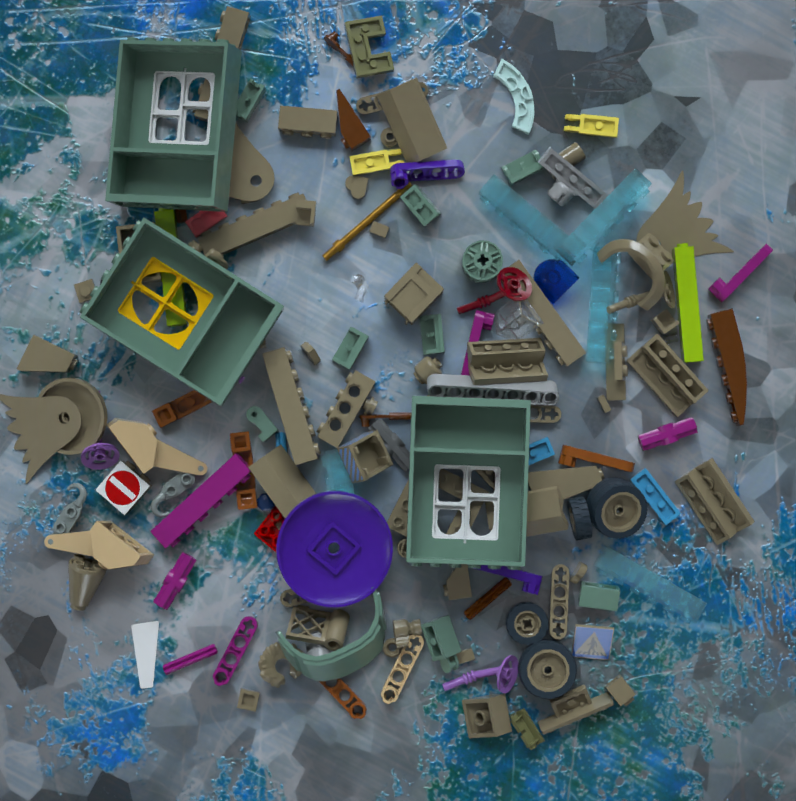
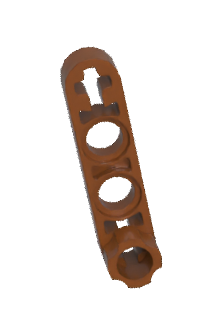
[558,445,635,473]
[319,678,367,719]

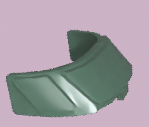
[275,587,387,681]

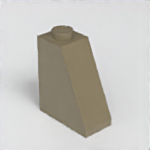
[17,335,78,373]

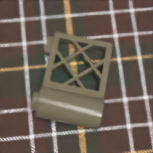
[286,605,350,651]

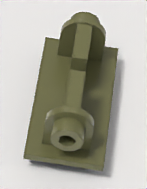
[510,708,545,750]

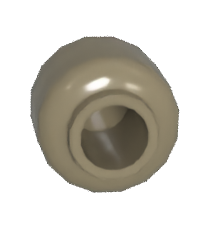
[413,356,442,384]

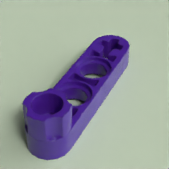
[390,160,465,189]
[474,565,543,595]

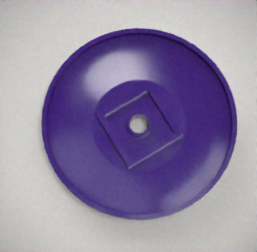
[276,491,393,607]

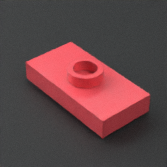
[185,211,228,238]

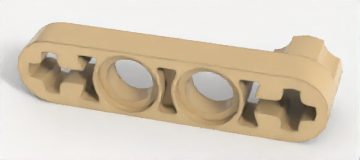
[381,634,424,704]

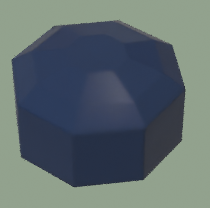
[257,493,275,511]

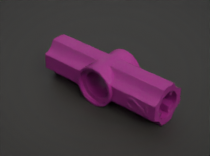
[638,417,698,451]
[153,552,197,610]

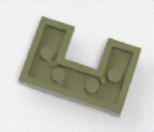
[344,16,394,78]

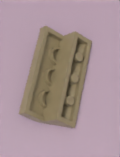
[377,77,447,163]
[626,333,709,418]
[467,338,548,385]
[248,445,317,518]
[675,458,755,545]
[485,486,569,537]

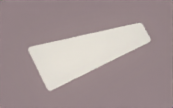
[131,621,159,689]

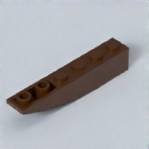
[706,308,747,426]

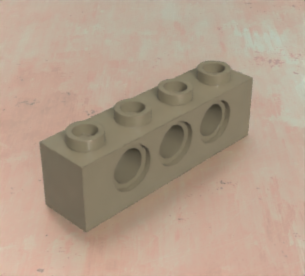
[316,370,376,448]

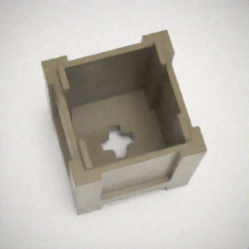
[384,262,444,325]

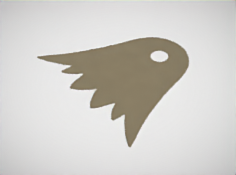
[229,123,275,201]
[636,170,734,259]
[0,394,81,484]

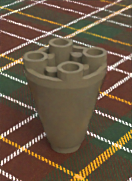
[68,554,107,611]

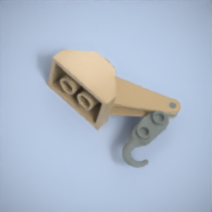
[106,418,207,518]
[44,483,154,570]

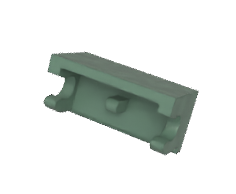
[236,79,266,123]
[501,150,545,186]
[400,184,441,226]
[420,314,445,355]
[332,327,369,370]
[578,581,620,611]

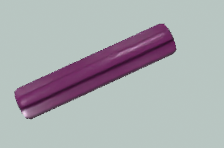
[163,644,218,675]

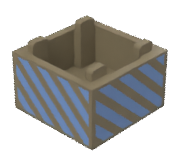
[337,430,393,483]

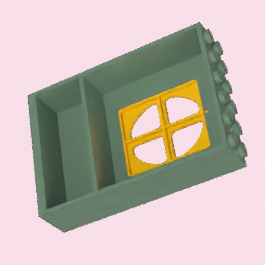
[80,218,284,407]

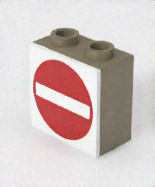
[96,460,152,515]

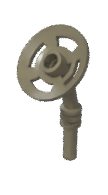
[606,271,676,314]

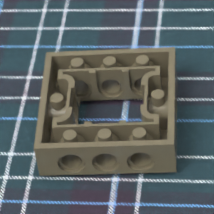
[387,469,489,537]

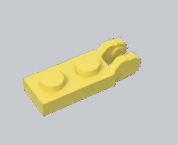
[564,114,619,138]
[349,149,405,176]

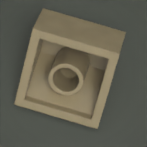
[462,693,512,738]

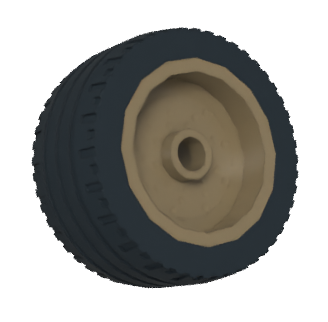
[586,477,648,539]
[518,640,577,699]

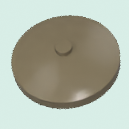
[38,378,107,455]

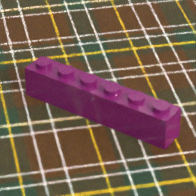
[150,453,251,549]

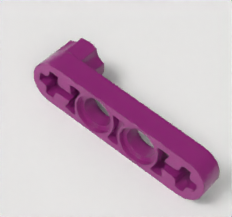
[708,243,773,303]
[461,310,495,376]
[212,616,258,686]

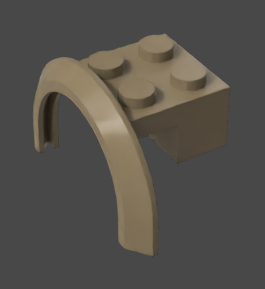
[597,233,674,311]

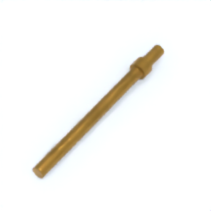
[322,182,413,261]

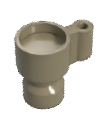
[393,619,422,648]

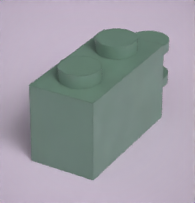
[421,615,461,673]

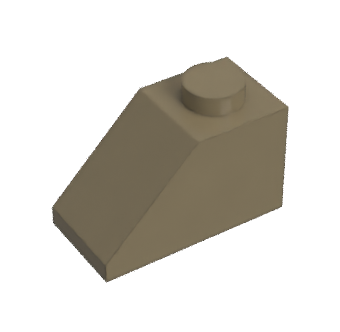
[443,564,472,600]

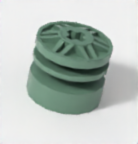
[462,240,503,283]

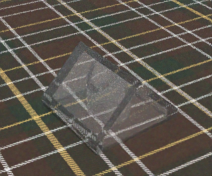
[494,296,544,340]

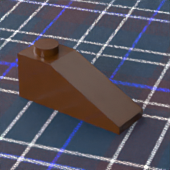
[336,89,371,152]

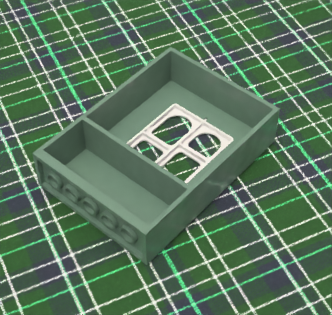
[105,37,242,212]
[406,396,531,570]

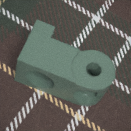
[246,406,279,443]

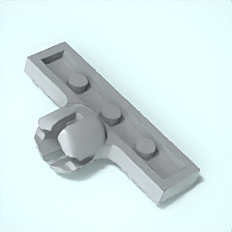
[538,147,608,209]

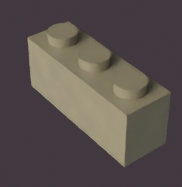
[278,105,338,139]

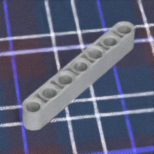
[426,374,559,406]

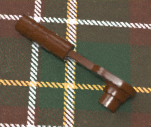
[324,31,354,67]
[359,412,411,427]

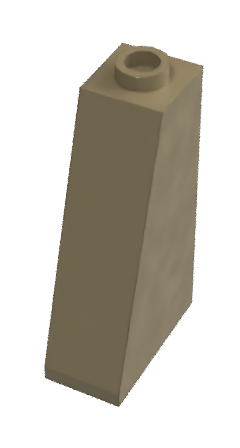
[528,466,605,499]

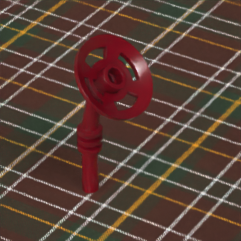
[457,267,532,314]

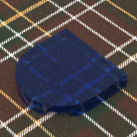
[534,259,580,304]

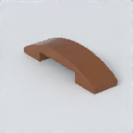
[152,390,212,428]
[230,431,257,510]

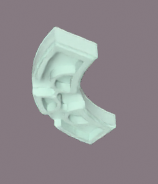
[493,59,534,135]

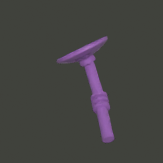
[81,391,120,470]
[442,655,518,693]

